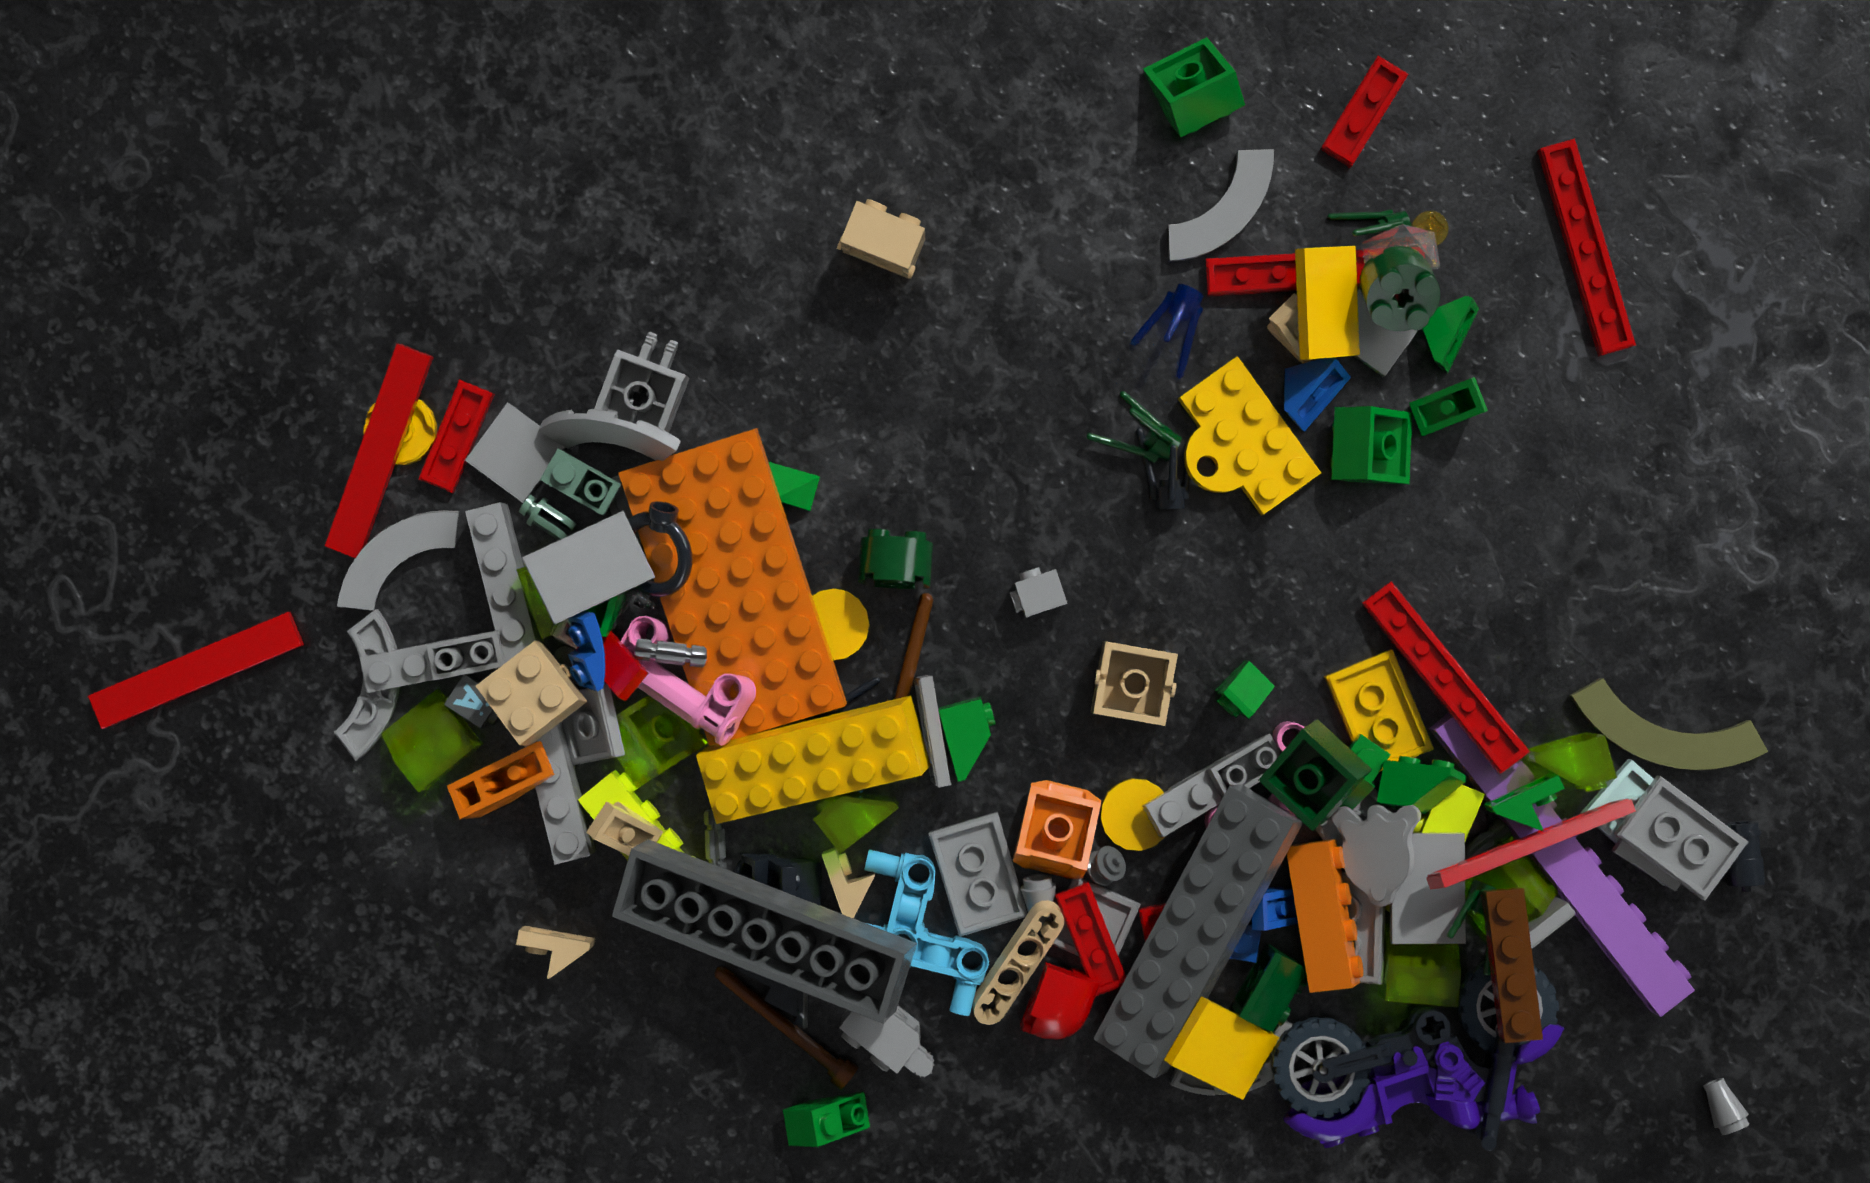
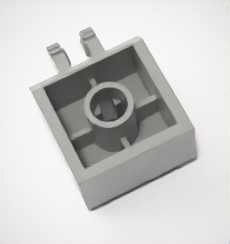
[594,332,690,433]
[839,1006,934,1078]

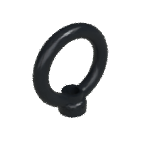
[628,501,692,597]

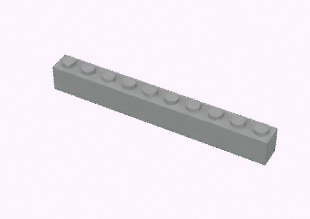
[465,502,596,865]

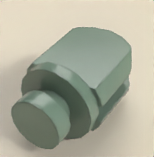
[519,494,576,540]

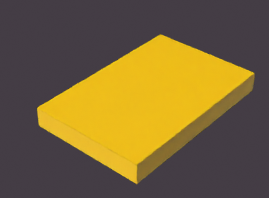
[1295,246,1360,360]
[1324,649,1434,772]
[1164,996,1280,1100]

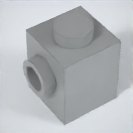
[1010,567,1068,617]

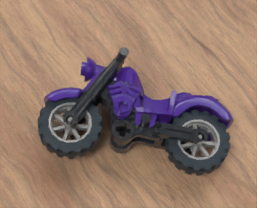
[1271,960,1564,1151]

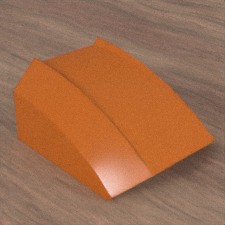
[1013,780,1101,879]

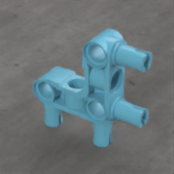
[864,850,989,1016]

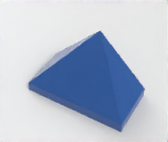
[1284,357,1351,432]

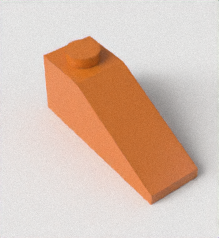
[447,741,555,819]

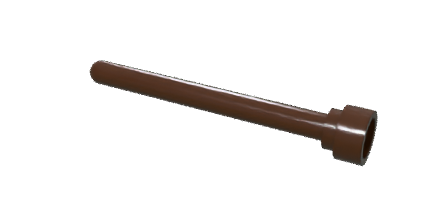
[894,593,933,699]
[714,966,859,1090]

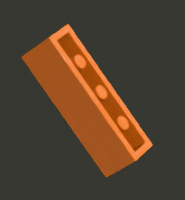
[1287,839,1363,993]

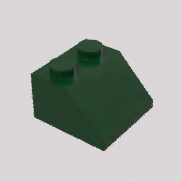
[1231,943,1308,1032]

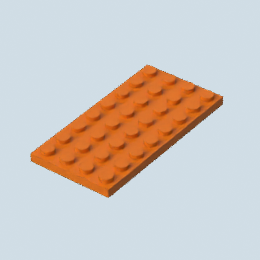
[618,428,847,746]

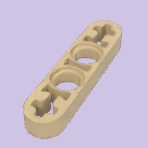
[972,900,1064,1025]

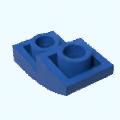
[567,611,605,692]

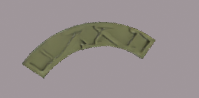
[1569,678,1768,770]

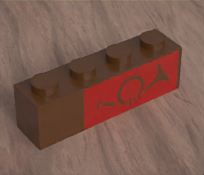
[1481,887,1543,1043]

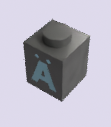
[444,673,499,728]

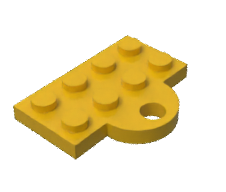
[1178,356,1321,516]

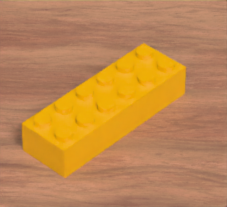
[696,695,931,824]

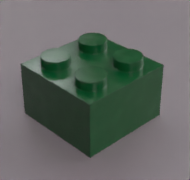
[1258,719,1372,831]

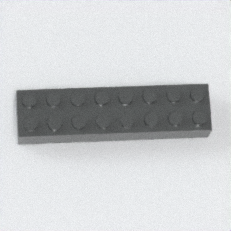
[1094,784,1303,1079]
[612,839,917,1023]

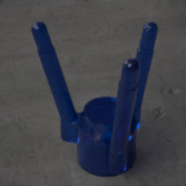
[1131,284,1204,378]

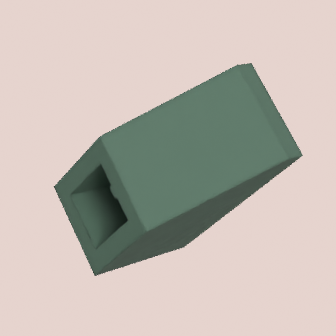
[540,448,622,516]

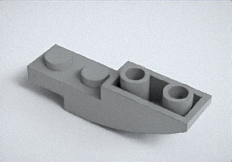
[360,630,505,693]
[1142,734,1281,837]

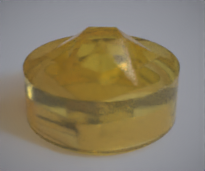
[1411,211,1448,249]

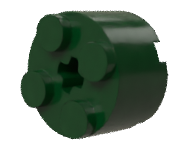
[1359,246,1440,331]
[858,529,933,590]

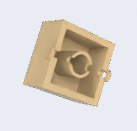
[837,199,925,279]
[476,641,587,746]
[1091,641,1178,726]

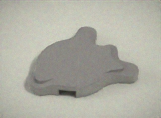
[1332,805,1421,907]

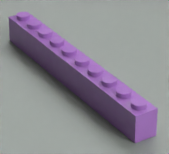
[1429,713,1695,1017]

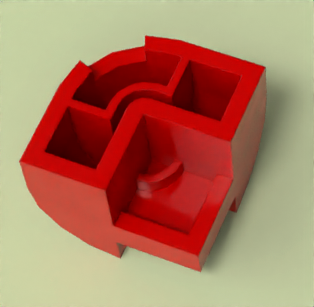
[1020,962,1100,1040]

